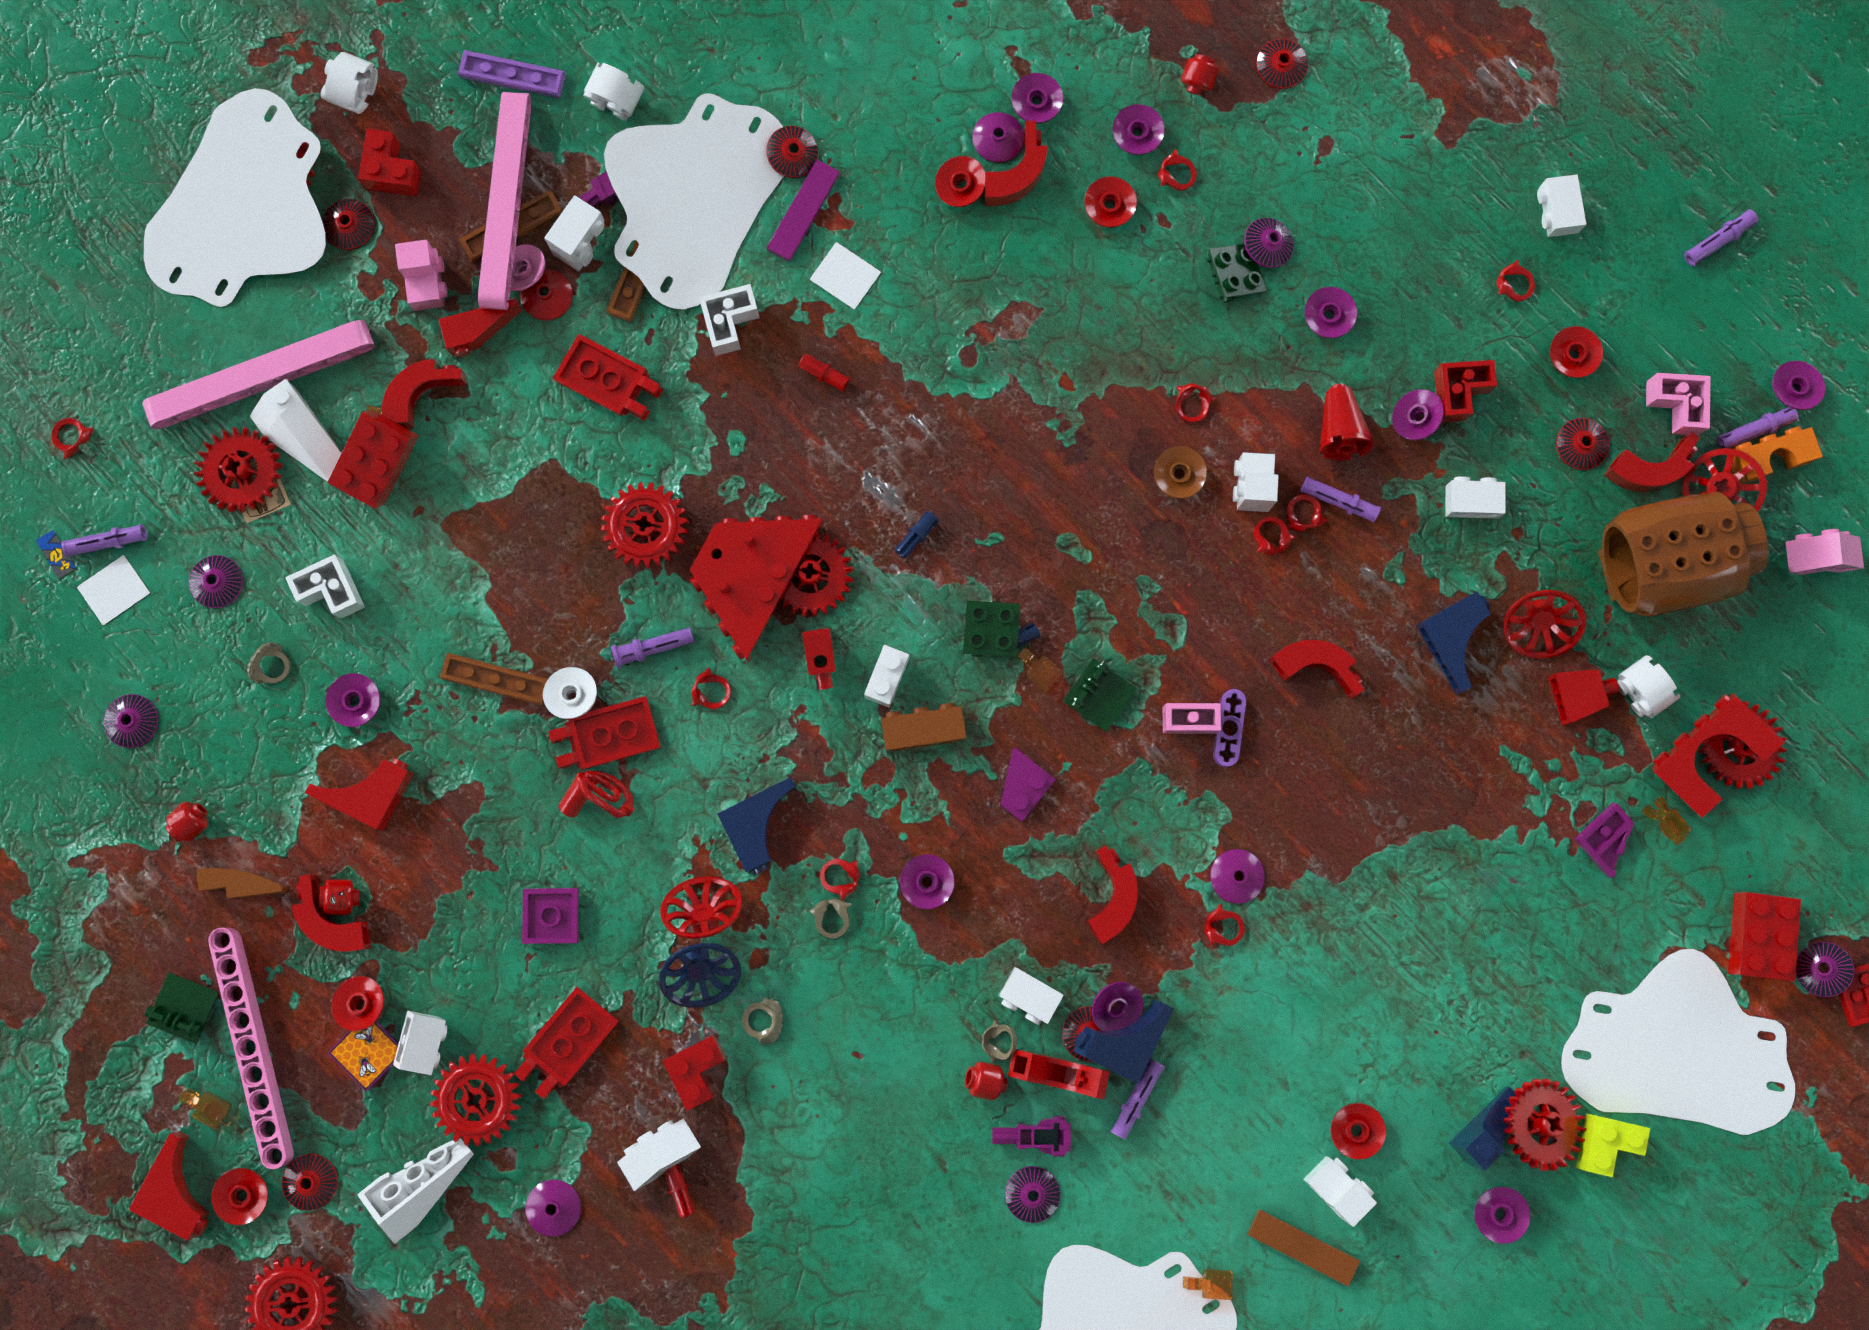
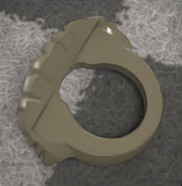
[247,642,291,684]
[742,998,783,1045]

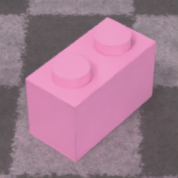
[1162,703,1221,734]

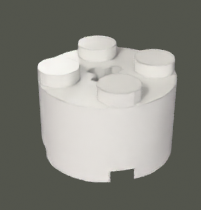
[321,52,378,114]
[583,62,645,121]
[1617,655,1680,718]

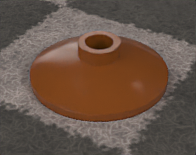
[1154,446,1207,499]

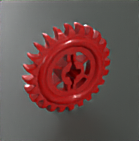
[193,427,283,513]
[600,482,689,569]
[781,531,854,618]
[1698,701,1788,789]
[430,1054,522,1146]
[1503,1078,1587,1171]
[244,1256,338,1330]

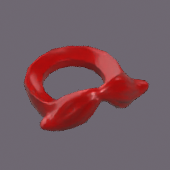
[1158,150,1196,191]
[1496,260,1535,302]
[1175,383,1216,422]
[51,418,93,459]
[1287,494,1328,531]
[1253,517,1295,555]
[691,668,731,709]
[820,858,860,901]
[1204,904,1245,946]

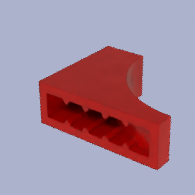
[304,758,414,831]
[129,1131,210,1241]

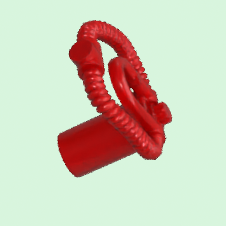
[558,771,635,818]

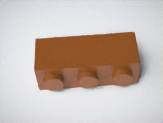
[881,703,966,753]

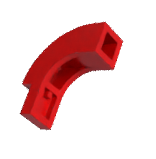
[984,121,1047,206]
[381,359,467,429]
[1603,432,1700,492]
[1269,640,1365,699]
[1086,845,1138,944]
[291,874,371,951]
[1008,1049,1110,1099]

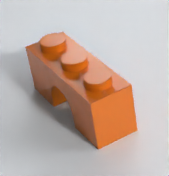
[1732,426,1823,484]

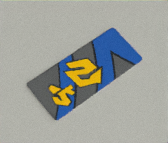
[36,530,75,579]

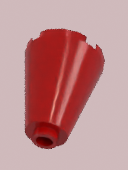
[1319,384,1374,461]

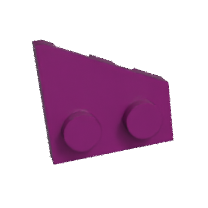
[1574,803,1634,878]

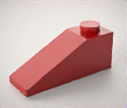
[439,298,522,357]

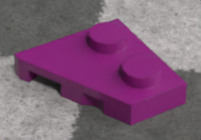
[1000,747,1056,822]

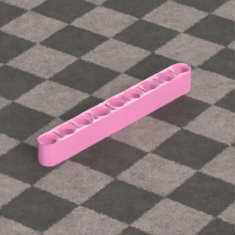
[478,92,531,310]
[142,320,375,429]
[209,928,294,1169]

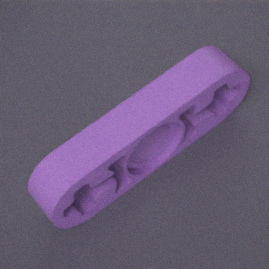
[1213,689,1246,767]

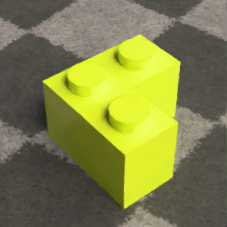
[1575,1113,1650,1177]

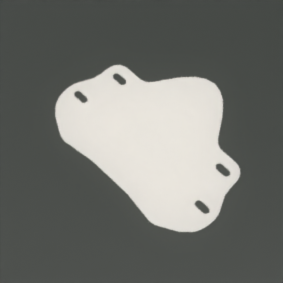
[144,88,326,307]
[604,93,784,309]
[1561,949,1795,1135]
[1039,1245,1237,1330]

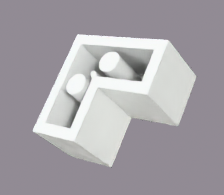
[544,195,605,271]
[699,284,760,356]
[1233,452,1278,512]
[285,554,365,619]
[617,1119,701,1191]
[1303,1156,1377,1227]

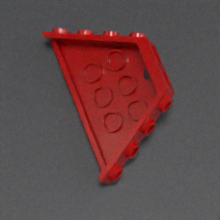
[690,515,824,663]

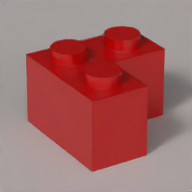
[358,129,421,197]
[1434,360,1497,423]
[663,1034,727,1111]

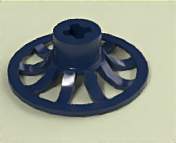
[659,943,741,1008]

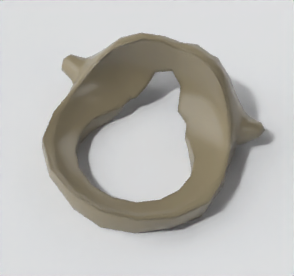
[809,898,851,939]
[982,1020,1017,1063]

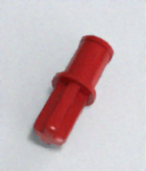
[798,354,850,392]
[664,1163,694,1218]

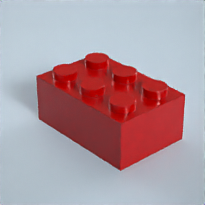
[327,409,419,509]
[1728,892,1801,982]

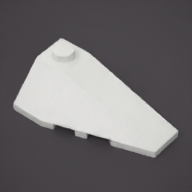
[250,379,342,482]
[357,1138,474,1244]

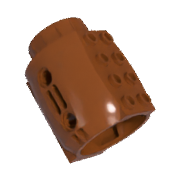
[1598,492,1768,617]

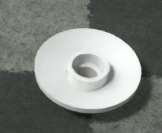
[543,667,597,719]

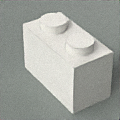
[1537,174,1586,237]
[1445,477,1505,519]
[864,645,909,708]
[999,967,1064,1025]
[393,1011,447,1075]

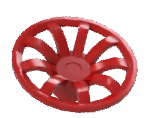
[1682,448,1767,512]
[1503,590,1586,659]
[660,876,742,939]

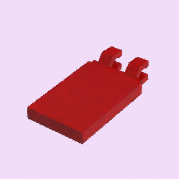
[552,334,663,421]
[548,696,661,771]
[514,987,619,1099]

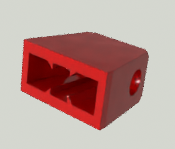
[802,628,836,690]
[1548,670,1619,726]

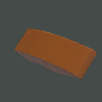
[197,868,290,899]

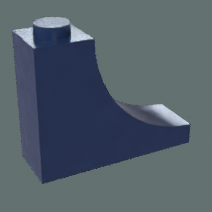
[1416,591,1491,695]
[717,777,797,875]
[1074,999,1174,1084]
[1449,1086,1516,1170]

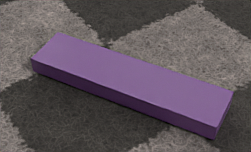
[458,50,566,99]

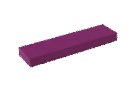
[766,160,840,262]

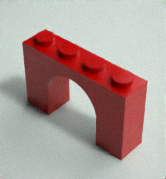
[1652,693,1785,818]

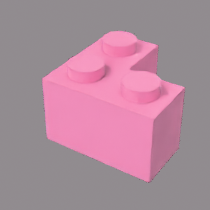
[395,240,448,311]
[1646,373,1710,436]
[1786,529,1864,575]

